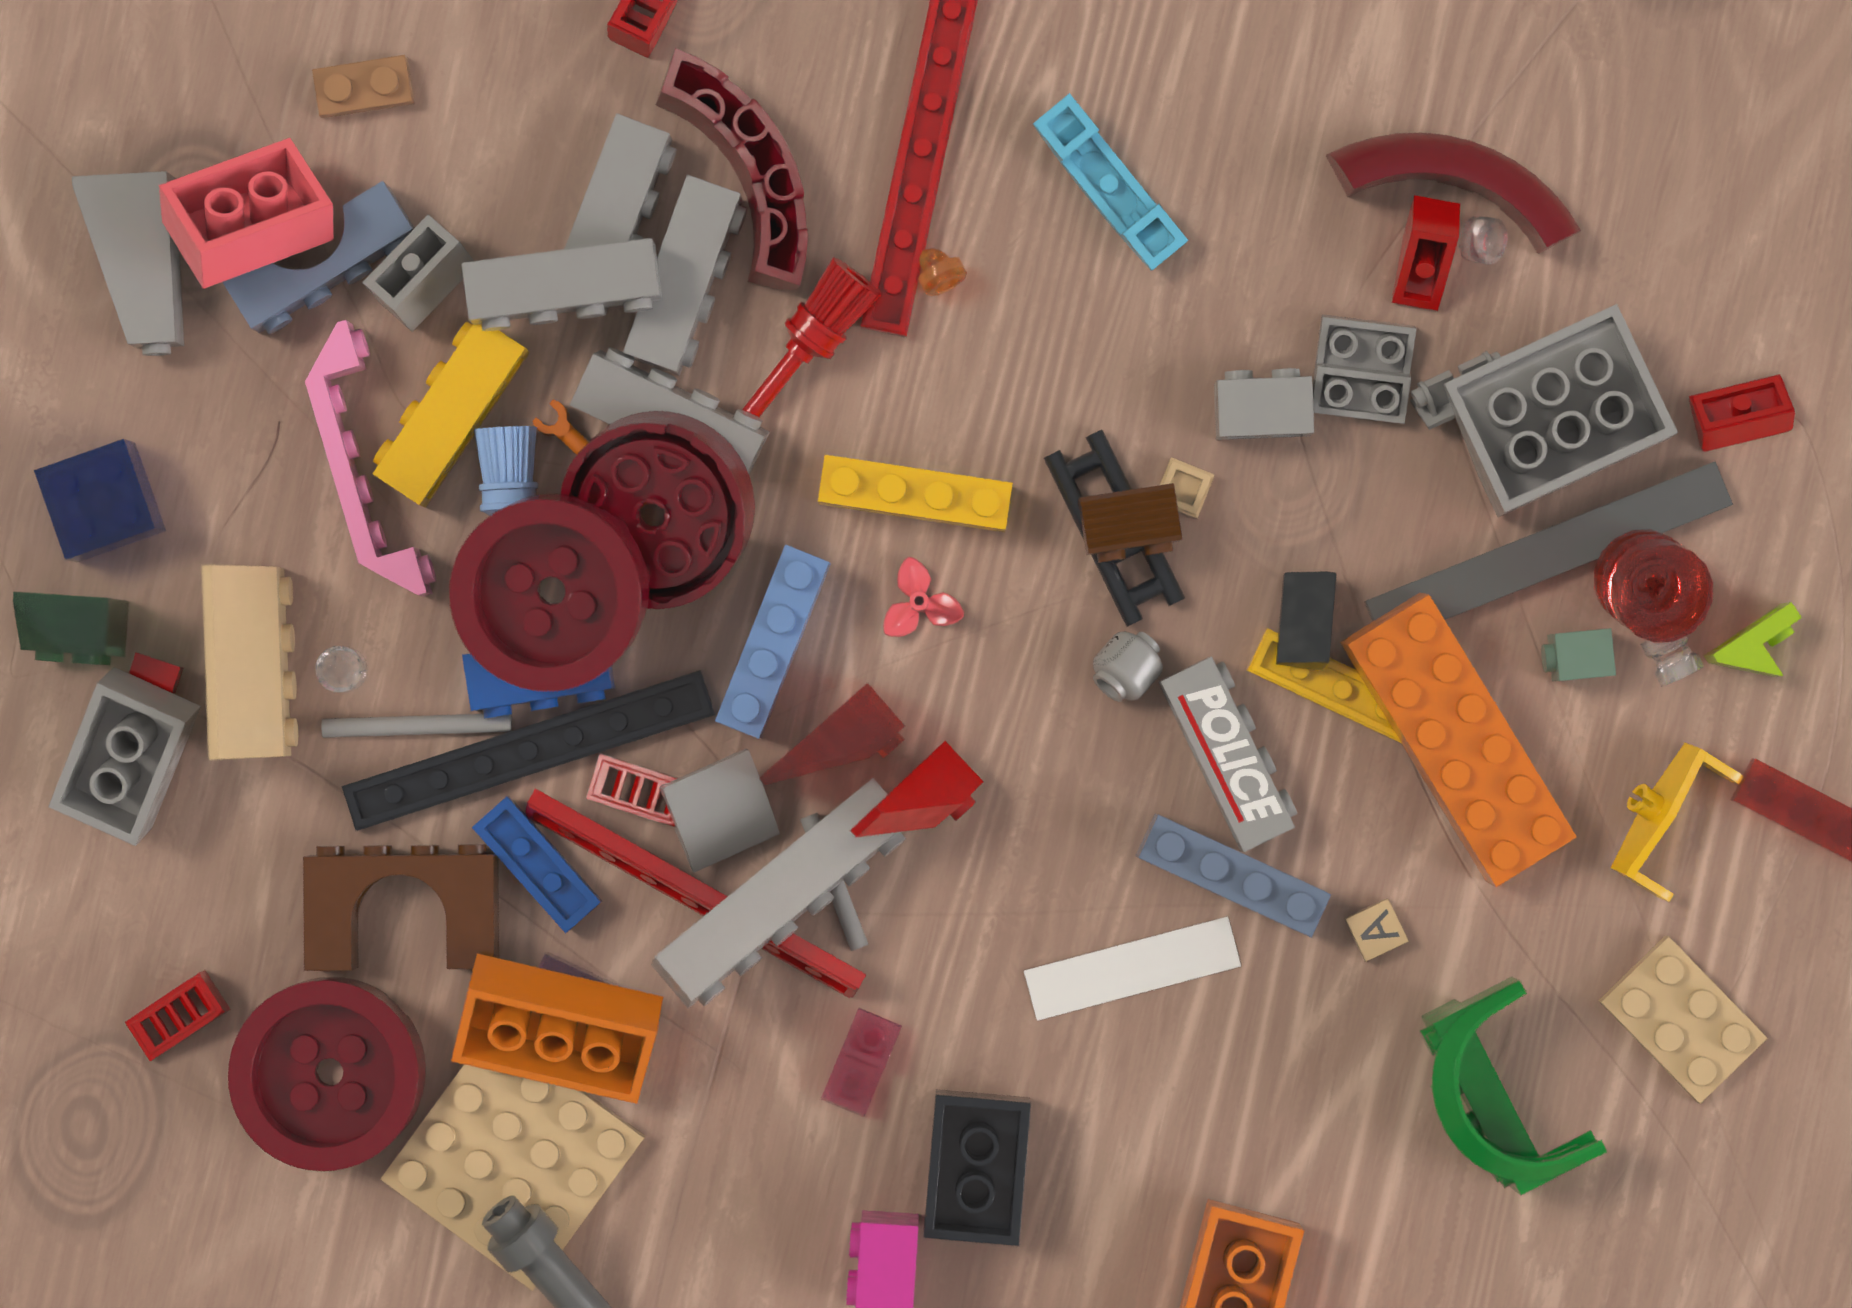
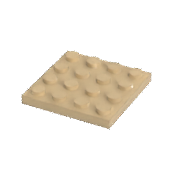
[380,1064,645,1291]

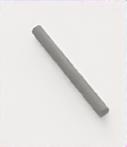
[321,714,512,738]

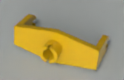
[1611,743,1744,902]

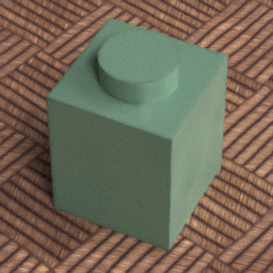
[1541,628,1616,681]

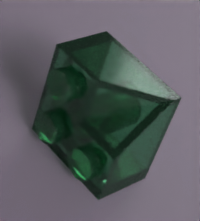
[13,592,129,665]

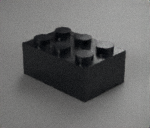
[924,1089,1031,1246]

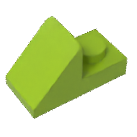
[1703,602,1802,677]

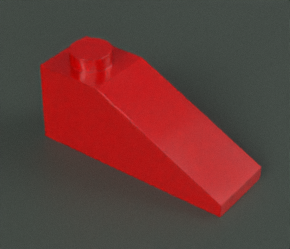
[850,741,984,838]

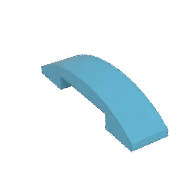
[1033,93,1189,271]

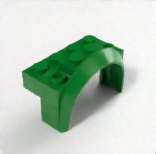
[1420,977,1607,1195]

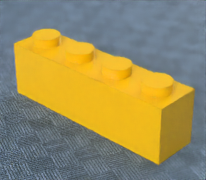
[372,321,530,508]
[818,455,1013,532]

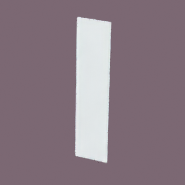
[1024,916,1241,1021]

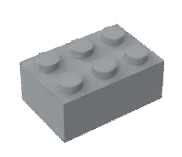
[48,667,201,846]

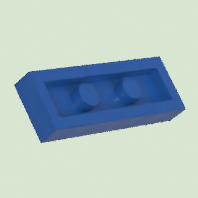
[472,796,602,934]

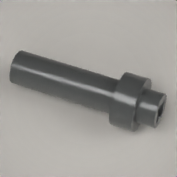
[482,1195,612,1308]

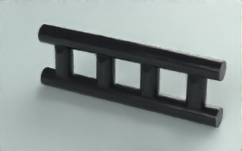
[1043,430,1185,627]

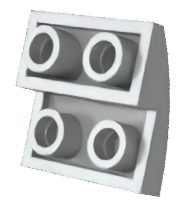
[1313,314,1417,424]
[659,749,780,873]

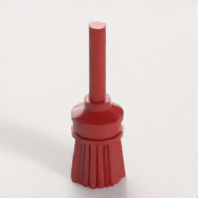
[742,257,882,418]

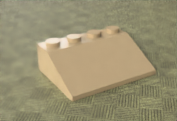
[202,565,298,760]

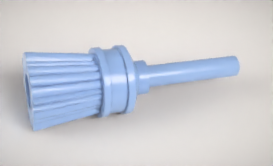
[474,426,538,516]

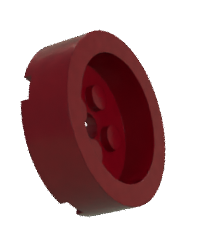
[560,411,755,609]
[449,494,649,691]
[228,977,426,1171]

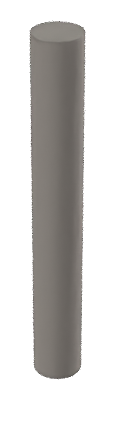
[800,813,868,951]

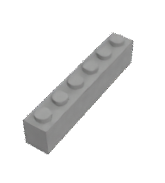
[651,778,906,1009]

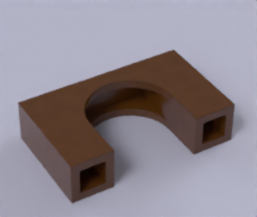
[303,844,499,971]

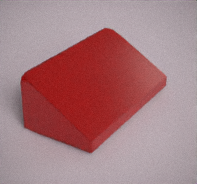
[1689,374,1795,452]

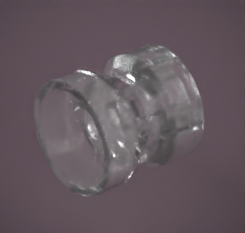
[1640,624,1704,686]

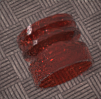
[1594,529,1713,643]

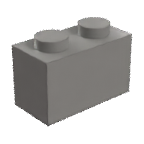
[362,215,474,332]
[1214,368,1314,440]

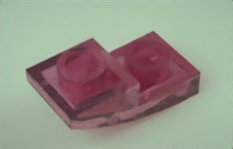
[821,1008,902,1117]

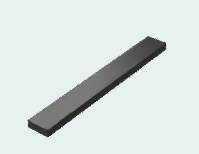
[1364,461,1733,622]

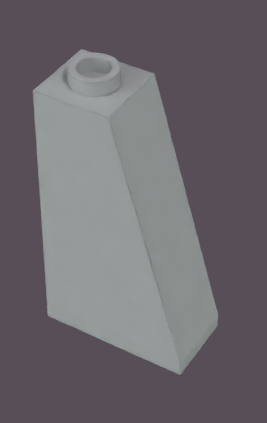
[72,171,184,356]

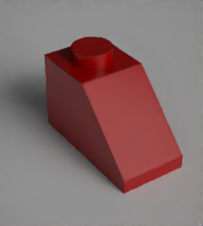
[1392,195,1461,311]

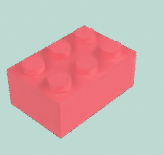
[159,138,334,289]

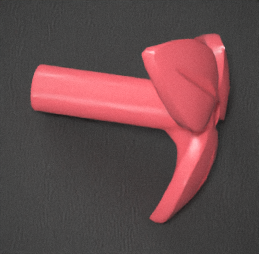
[883,557,964,637]

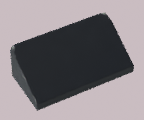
[1276,571,1337,671]

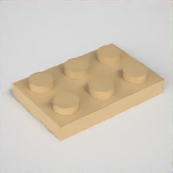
[1598,935,1768,1104]

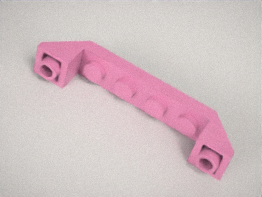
[305,320,436,597]

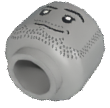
[1093,631,1163,702]

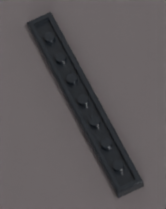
[341,670,716,831]

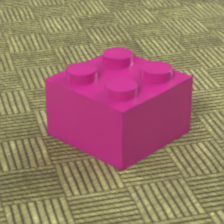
[846,1210,919,1308]

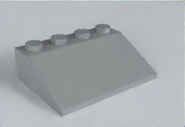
[1443,304,1678,517]

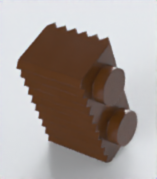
[1078,483,1182,563]

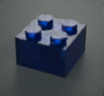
[34,439,166,562]

